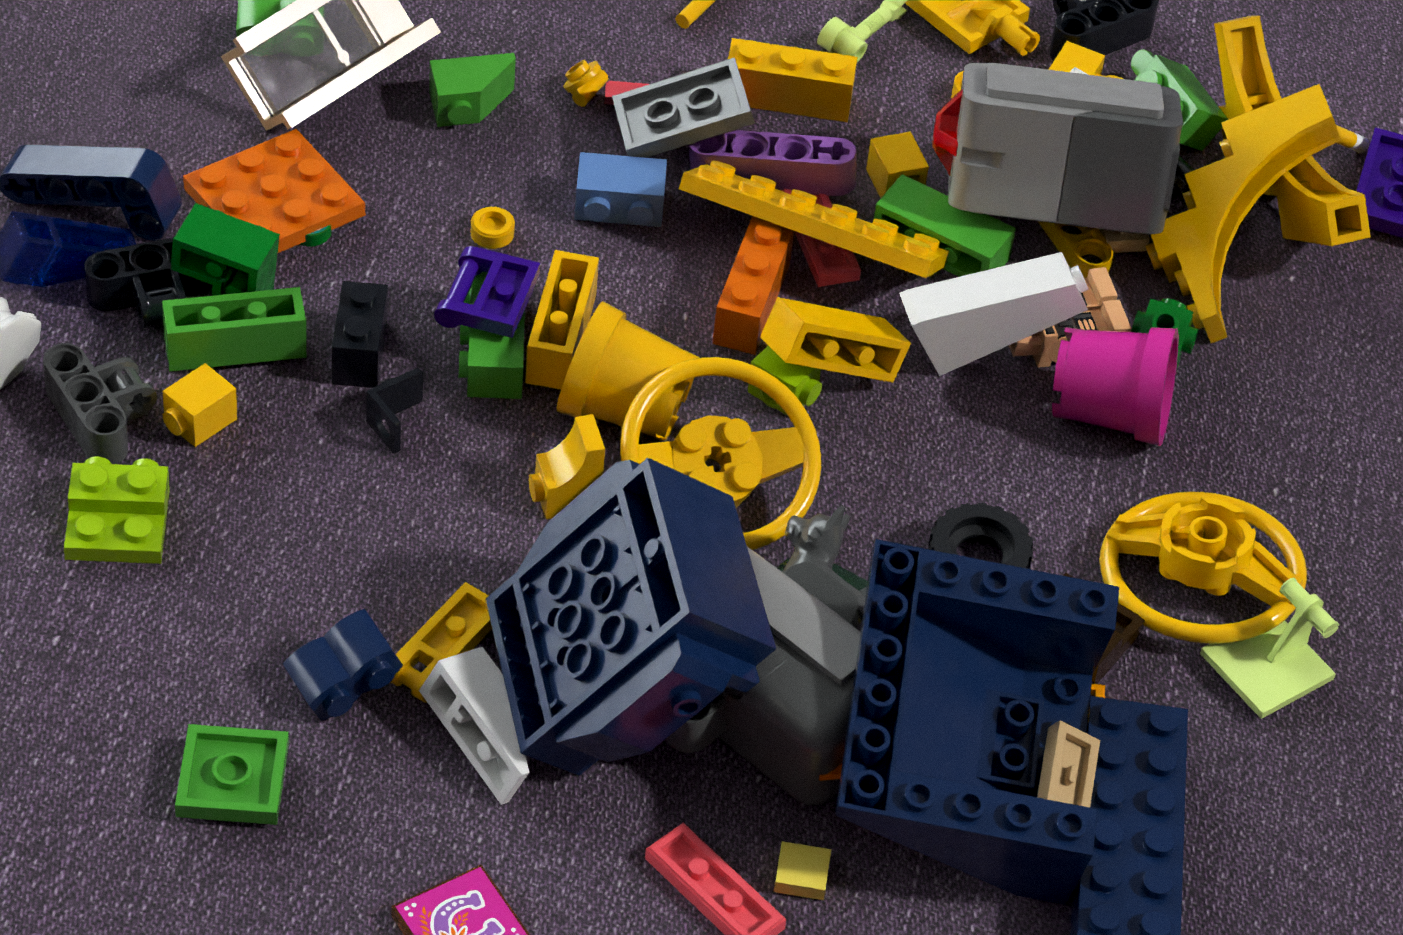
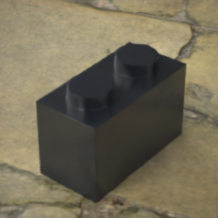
[332,281,388,388]

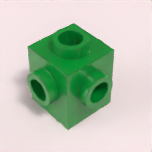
[1131,298,1199,371]

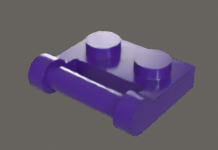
[434,246,540,338]

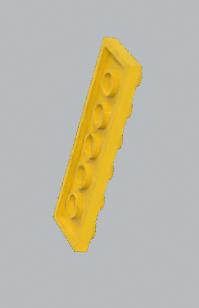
[679,161,949,278]

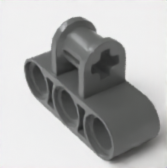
[43,343,157,464]

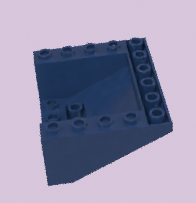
[835,539,1119,905]

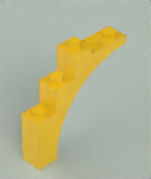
[1214,15,1371,246]
[1145,84,1341,343]

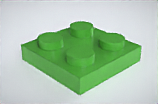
[175,724,289,825]

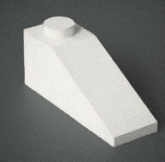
[419,647,529,805]

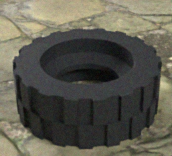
[928,503,1034,569]

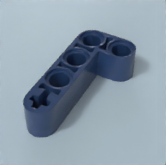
[0,145,182,241]

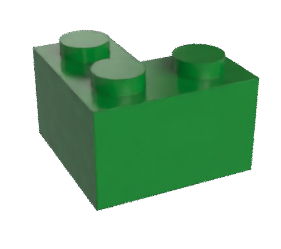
[171,203,280,296]

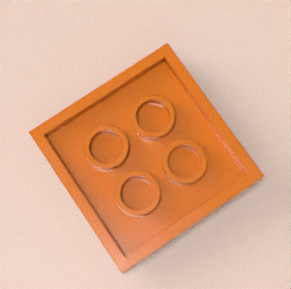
[183,129,366,253]

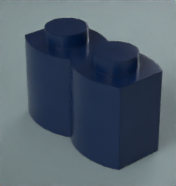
[283,609,403,721]

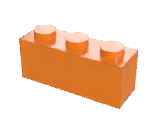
[712,216,794,355]

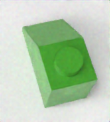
[429,53,516,127]

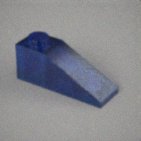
[0,211,136,287]

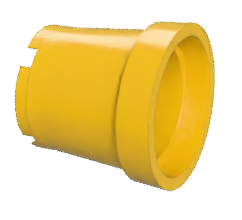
[556,301,700,441]

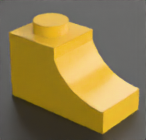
[529,414,605,519]

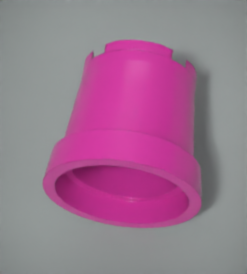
[1052,327,1179,446]

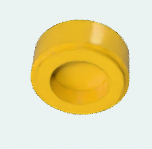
[470,207,515,249]

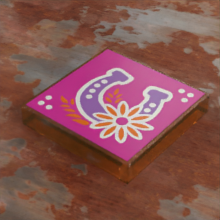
[391,865,530,935]

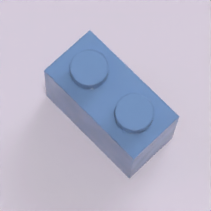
[574,152,667,227]

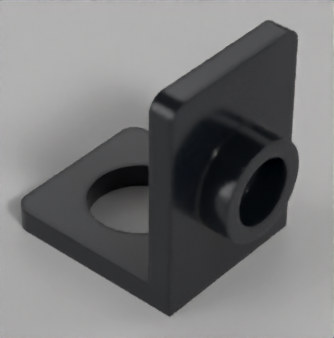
[366,368,423,454]

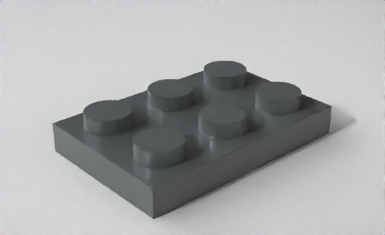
[612,57,755,158]

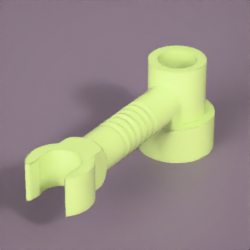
[817,0,908,62]

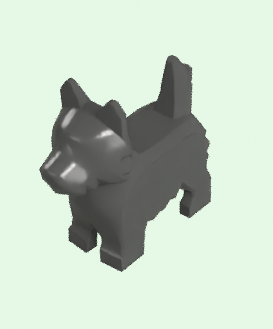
[782,505,867,632]

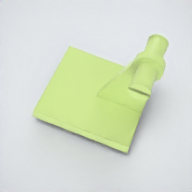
[1200,578,1339,719]

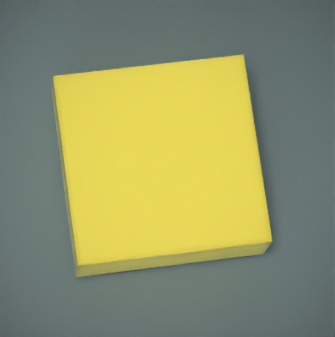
[774,841,832,900]

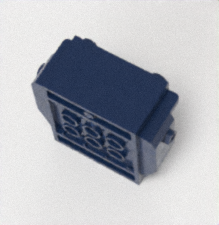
[486,458,776,776]

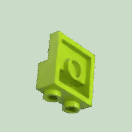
[64,456,170,564]

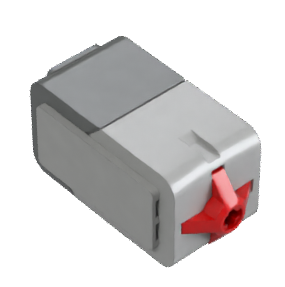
[932,63,1183,234]

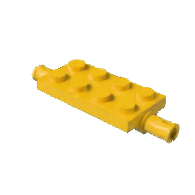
[905,0,1040,56]

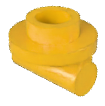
[563,60,608,107]

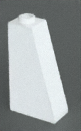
[899,252,1089,376]

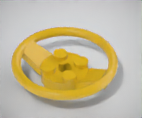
[620,357,821,550]
[1099,492,1307,644]

